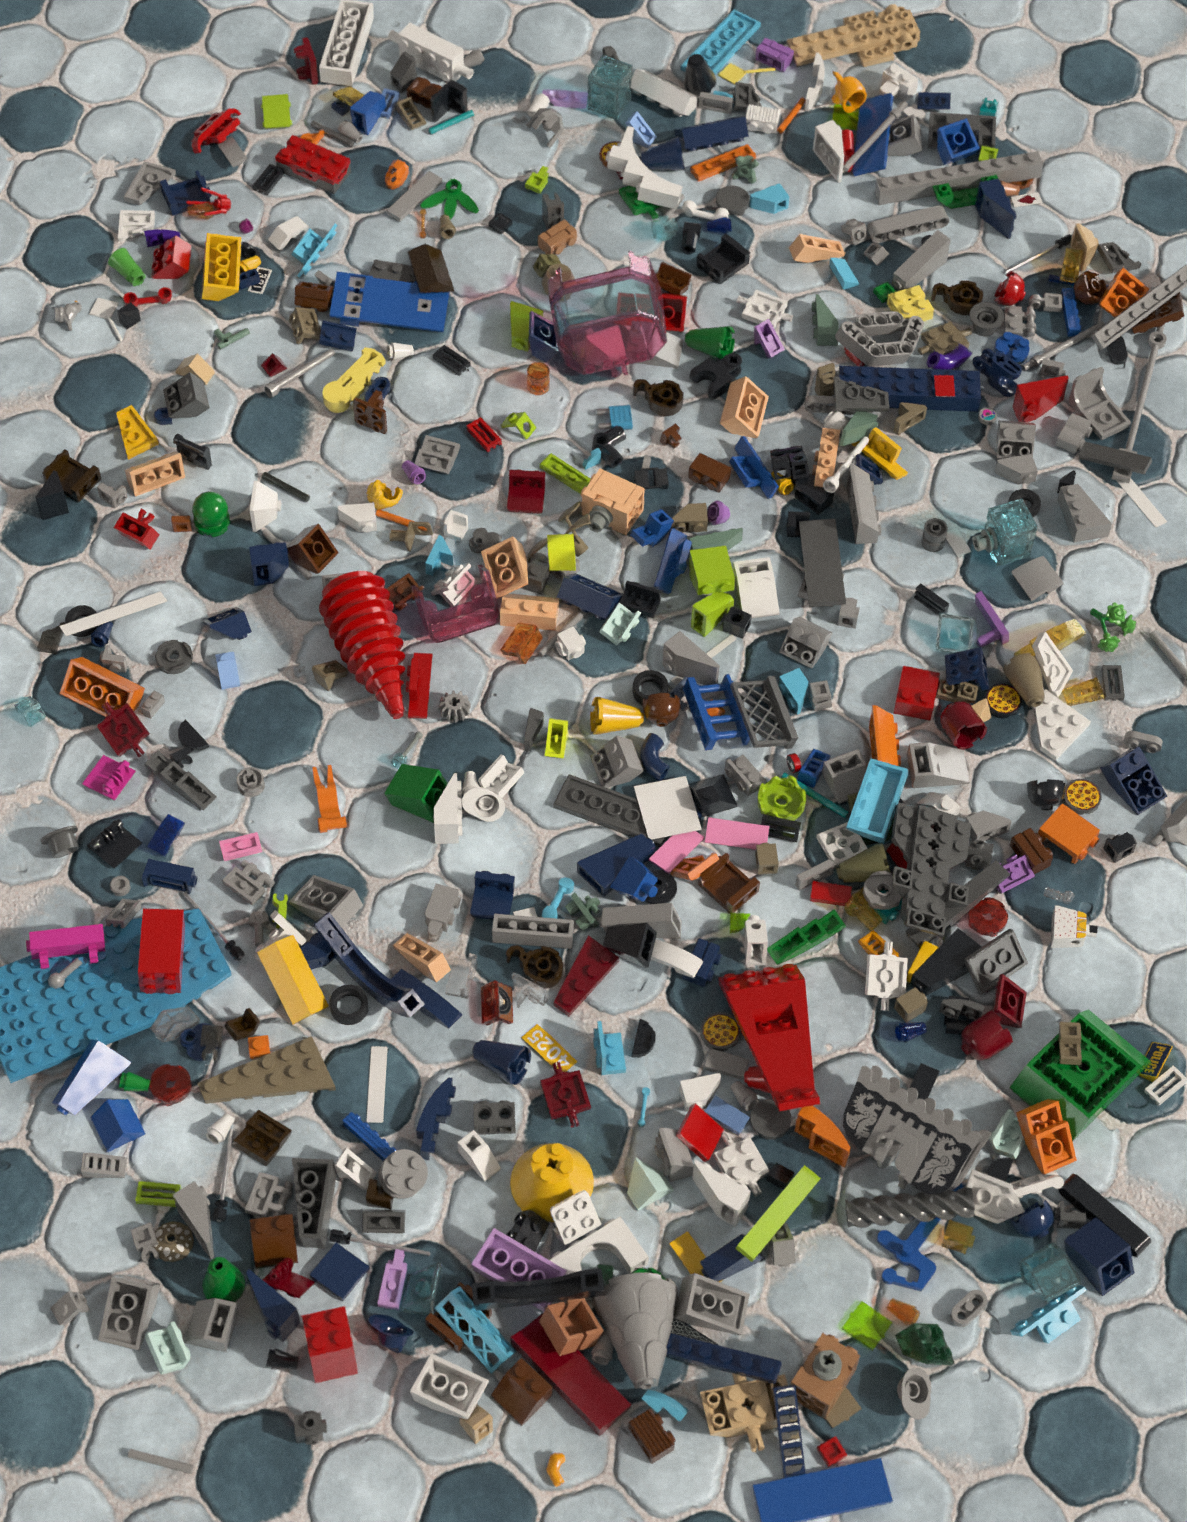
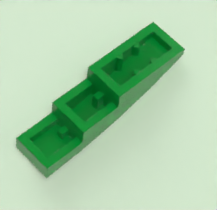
[767,909,846,965]

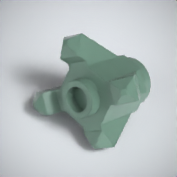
[731,155,759,184]

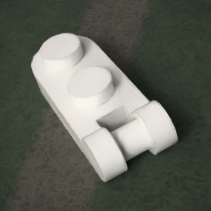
[1010,1171,1064,1199]

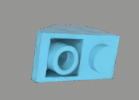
[749,183,790,214]
[778,668,808,715]

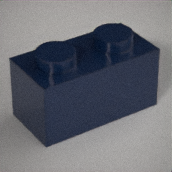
[239,268,261,290]

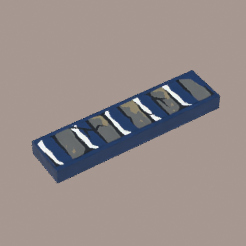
[773,1384,806,1477]

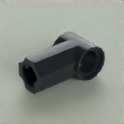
[681,222,701,255]

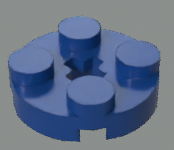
[994,332,1030,363]

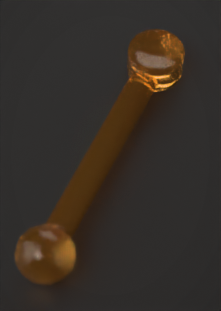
[420,209,427,239]

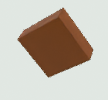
[171,515,192,532]

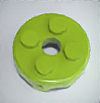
[757,775,806,821]

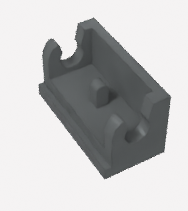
[542,193,564,230]

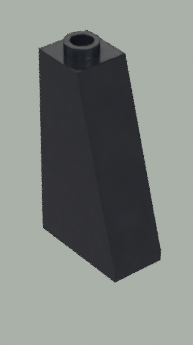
[911,928,982,996]

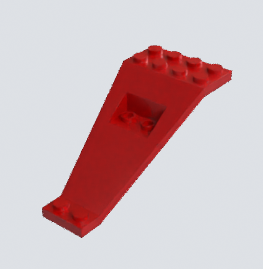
[718,964,820,1111]

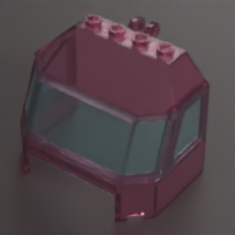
[548,251,667,378]

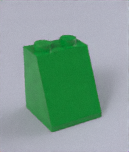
[384,764,448,823]

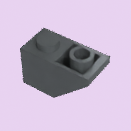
[390,51,417,93]

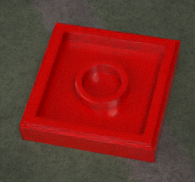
[675,1103,724,1162]

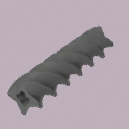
[845,1187,975,1228]

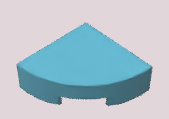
[582,448,601,470]

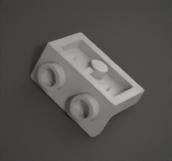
[724,755,767,796]

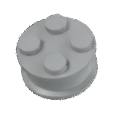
[378,1149,428,1199]

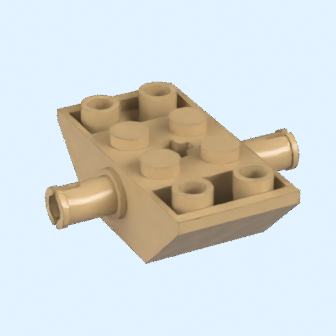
[700,1373,788,1452]

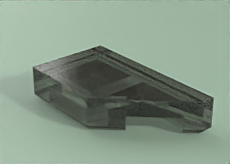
[37,622,65,654]

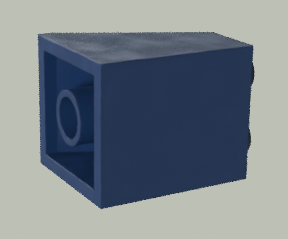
[1064,1218,1134,1296]

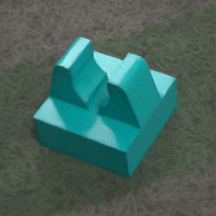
[979,97,998,116]

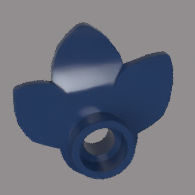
[179,1023,220,1061]

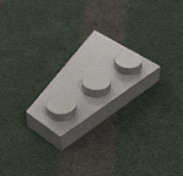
[124,161,176,205]

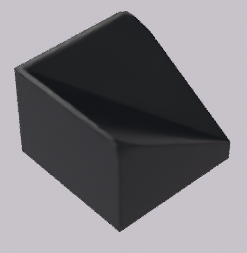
[117,302,141,329]
[1057,471,1076,493]

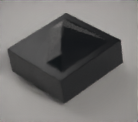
[489,212,512,234]

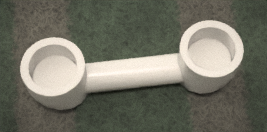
[682,200,729,223]

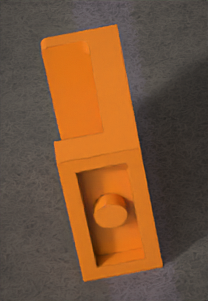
[1038,803,1100,864]

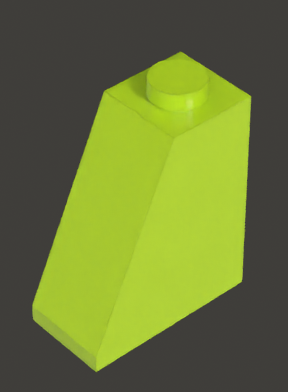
[510,301,543,352]
[691,592,734,637]

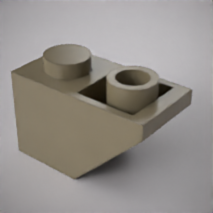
[670,503,708,533]

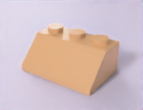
[720,376,769,438]
[125,451,185,497]
[500,594,560,631]

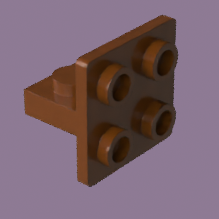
[353,390,387,434]

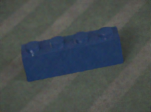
[674,116,749,152]

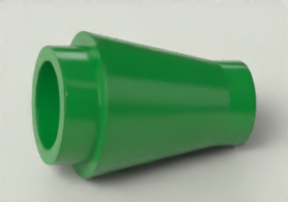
[119,1071,151,1092]

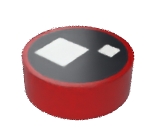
[786,753,801,773]

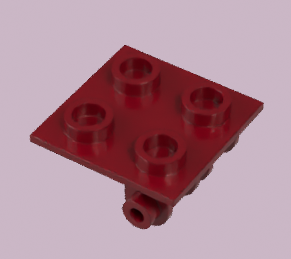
[262,1257,316,1298]

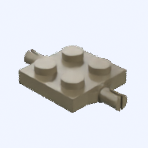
[918,322,972,355]

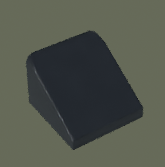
[766,1163,795,1189]

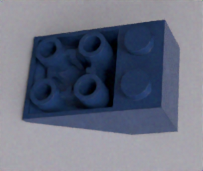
[975,179,1016,239]
[1100,746,1167,815]

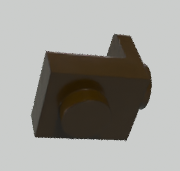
[224,1008,260,1041]

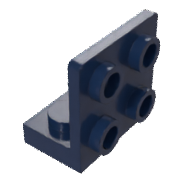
[945,647,989,691]

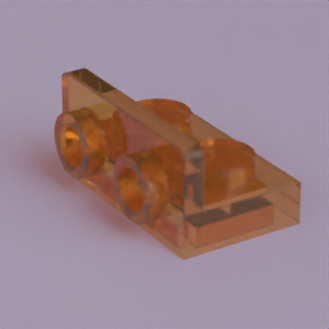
[500,623,543,664]

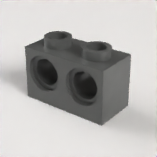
[473,1100,516,1135]

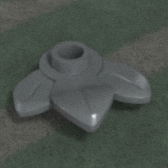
[469,528,502,553]

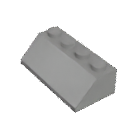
[846,464,881,544]

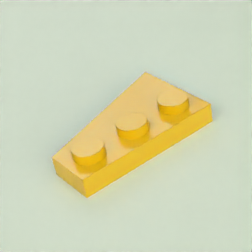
[116,405,159,460]

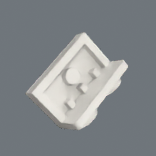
[478,755,524,798]

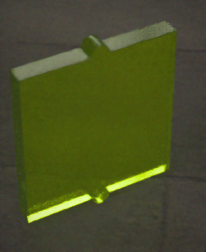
[832,104,860,130]
[842,1301,893,1351]

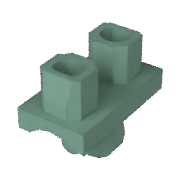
[565,892,600,930]

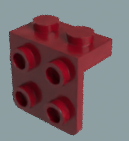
[507,469,546,514]

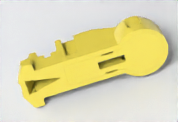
[322,347,386,413]

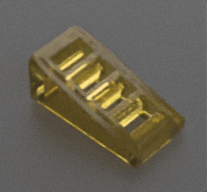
[1062,677,1105,706]

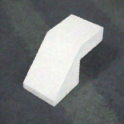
[268,216,309,251]

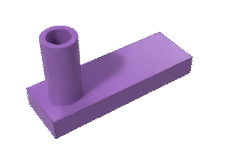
[975,591,1009,648]

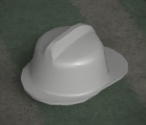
[897,1367,931,1420]

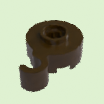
[931,280,983,315]
[633,379,684,416]
[506,945,563,989]

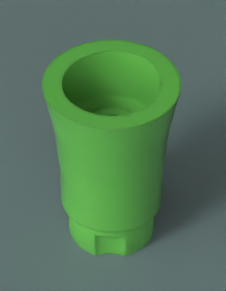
[108,248,146,286]

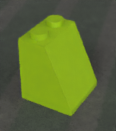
[689,546,735,595]

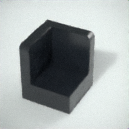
[787,511,810,537]

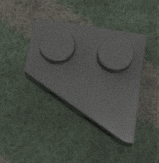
[734,82,762,112]
[1097,242,1142,273]

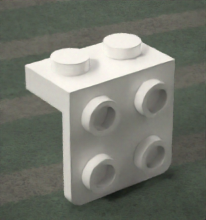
[550,1190,601,1245]

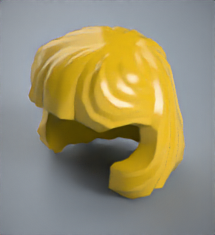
[366,480,403,510]

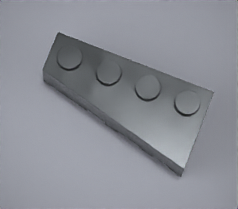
[292,1158,337,1248]

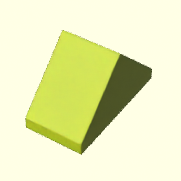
[545,718,568,758]

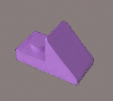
[754,319,785,358]

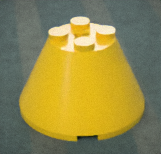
[510,1143,594,1223]

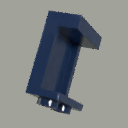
[160,170,212,216]

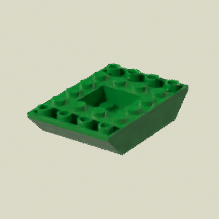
[1009,1009,1151,1141]

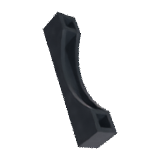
[472,1268,605,1311]

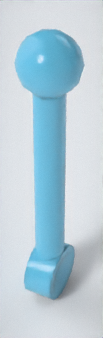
[638,1087,650,1127]

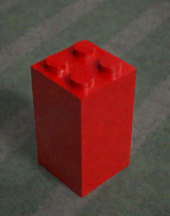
[138,908,185,994]
[302,1306,358,1383]

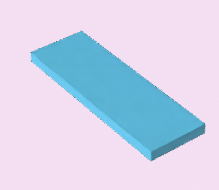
[680,9,761,75]

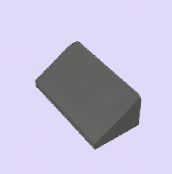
[362,1209,406,1233]

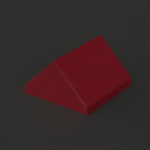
[992,974,1027,1028]

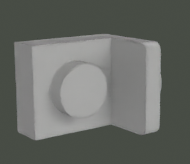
[97,483,128,508]

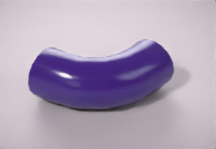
[926,343,973,370]

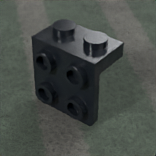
[430,79,468,123]

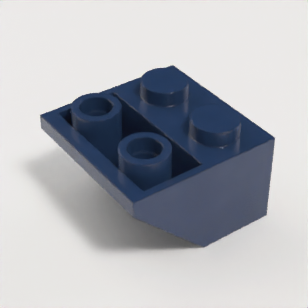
[249,542,289,586]

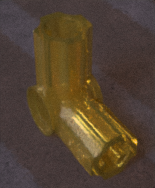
[844,886,883,932]

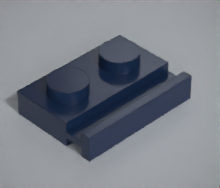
[319,320,357,352]

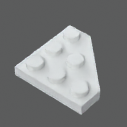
[1033,689,1091,761]

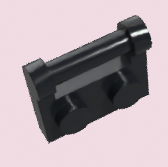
[173,434,212,470]

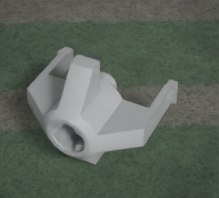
[526,108,564,148]

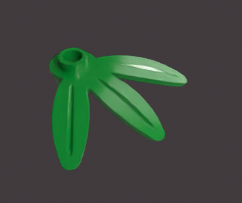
[420,179,479,220]

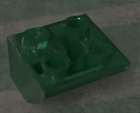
[895,1323,955,1365]

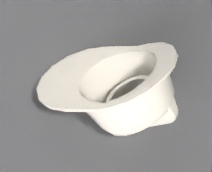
[462,787,505,822]

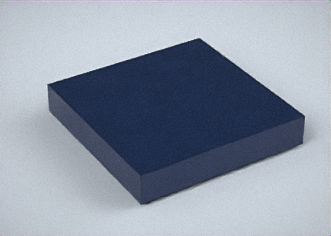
[309,1242,370,1301]

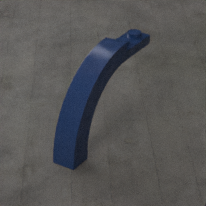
[313,912,425,1017]

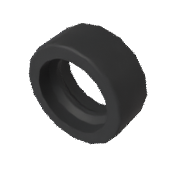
[632,670,668,706]
[330,984,368,1025]

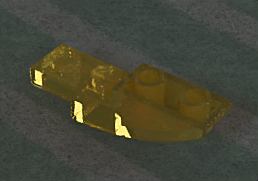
[1014,619,1086,657]

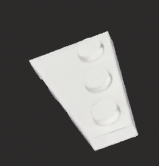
[1032,632,1073,698]

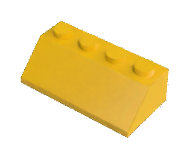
[202,233,241,301]

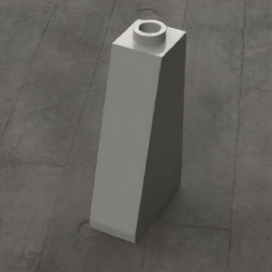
[892,230,951,291]
[599,903,682,939]

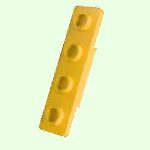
[852,427,908,480]

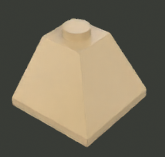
[1070,223,1099,272]

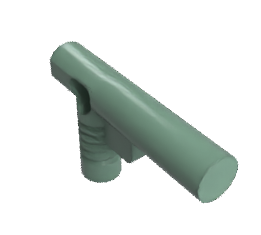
[214,328,250,350]

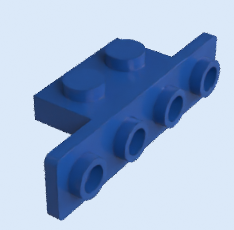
[729,436,779,499]
[654,528,692,594]

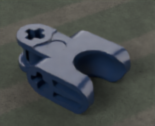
[972,348,1022,397]

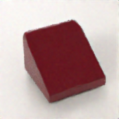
[261,353,287,377]

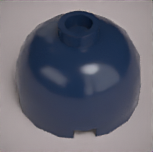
[1010,1199,1054,1239]

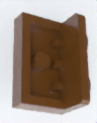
[649,262,692,295]
[387,573,424,612]

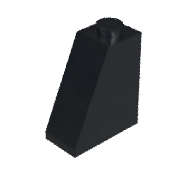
[603,923,657,968]

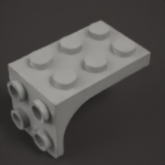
[1068,367,1131,441]

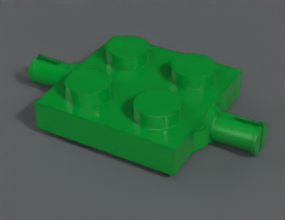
[619,186,664,220]

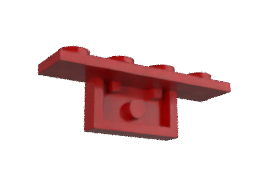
[406,653,433,719]

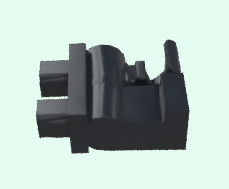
[770,445,810,480]

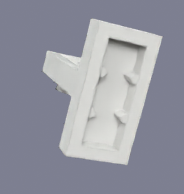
[254,910,307,965]

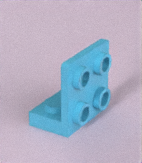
[593,1021,626,1075]

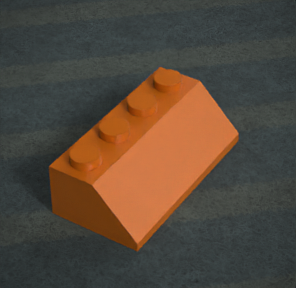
[59,657,145,717]
[869,705,901,766]

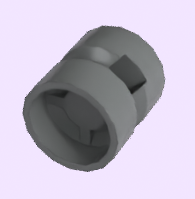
[921,518,948,552]

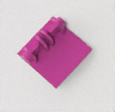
[82,755,136,801]

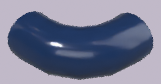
[640,733,670,781]

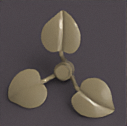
[527,501,591,563]

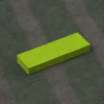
[540,453,590,494]

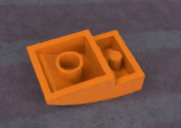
[1099,268,1149,318]
[1016,1099,1077,1175]
[795,1106,851,1168]

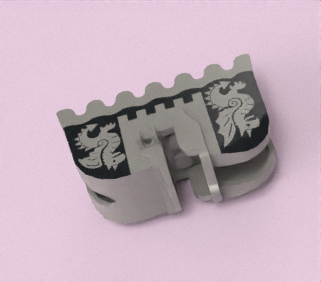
[843,1066,991,1194]

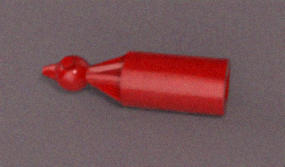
[842,129,855,172]

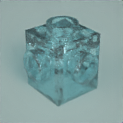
[651,215,678,241]

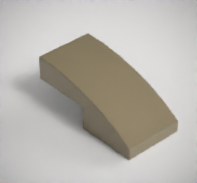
[1059,1022,1082,1065]

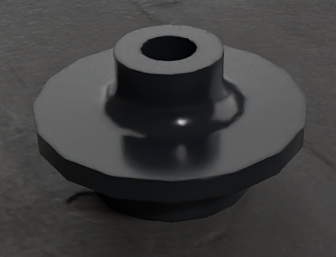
[645,870,677,904]

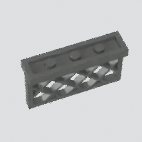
[730,676,798,749]

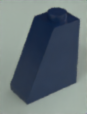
[700,1234,765,1282]

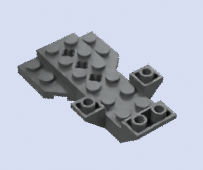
[891,803,971,937]

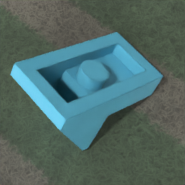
[425,535,453,576]

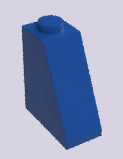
[350,91,386,135]

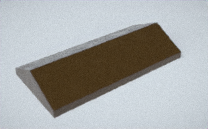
[408,244,454,293]

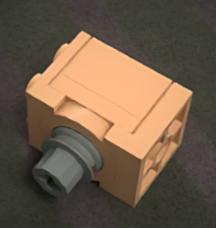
[581,469,645,535]

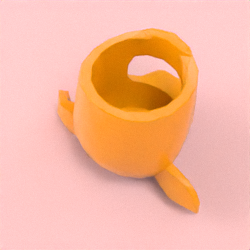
[831,71,867,113]

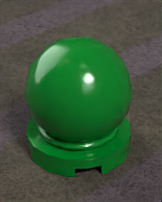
[192,491,230,537]

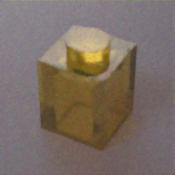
[941,1220,975,1254]

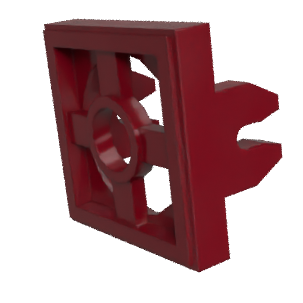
[294,37,318,85]

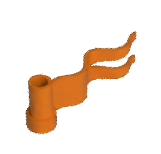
[312,765,347,833]

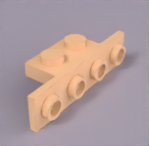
[812,428,840,488]

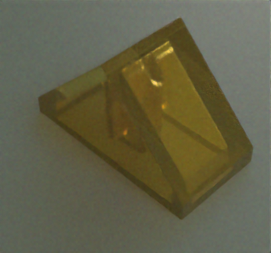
[1060,247,1083,283]

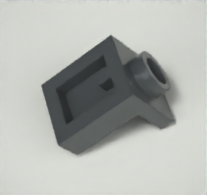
[1053,1201,1086,1229]

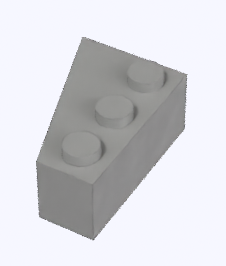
[1057,484,1112,543]

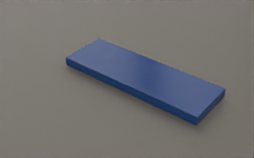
[853,93,893,176]
[752,1458,893,1522]

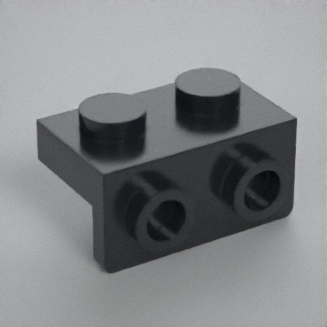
[619,581,661,619]
[506,1209,550,1252]

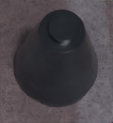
[684,54,716,96]

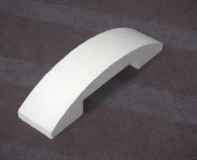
[805,53,825,111]
[651,939,703,978]

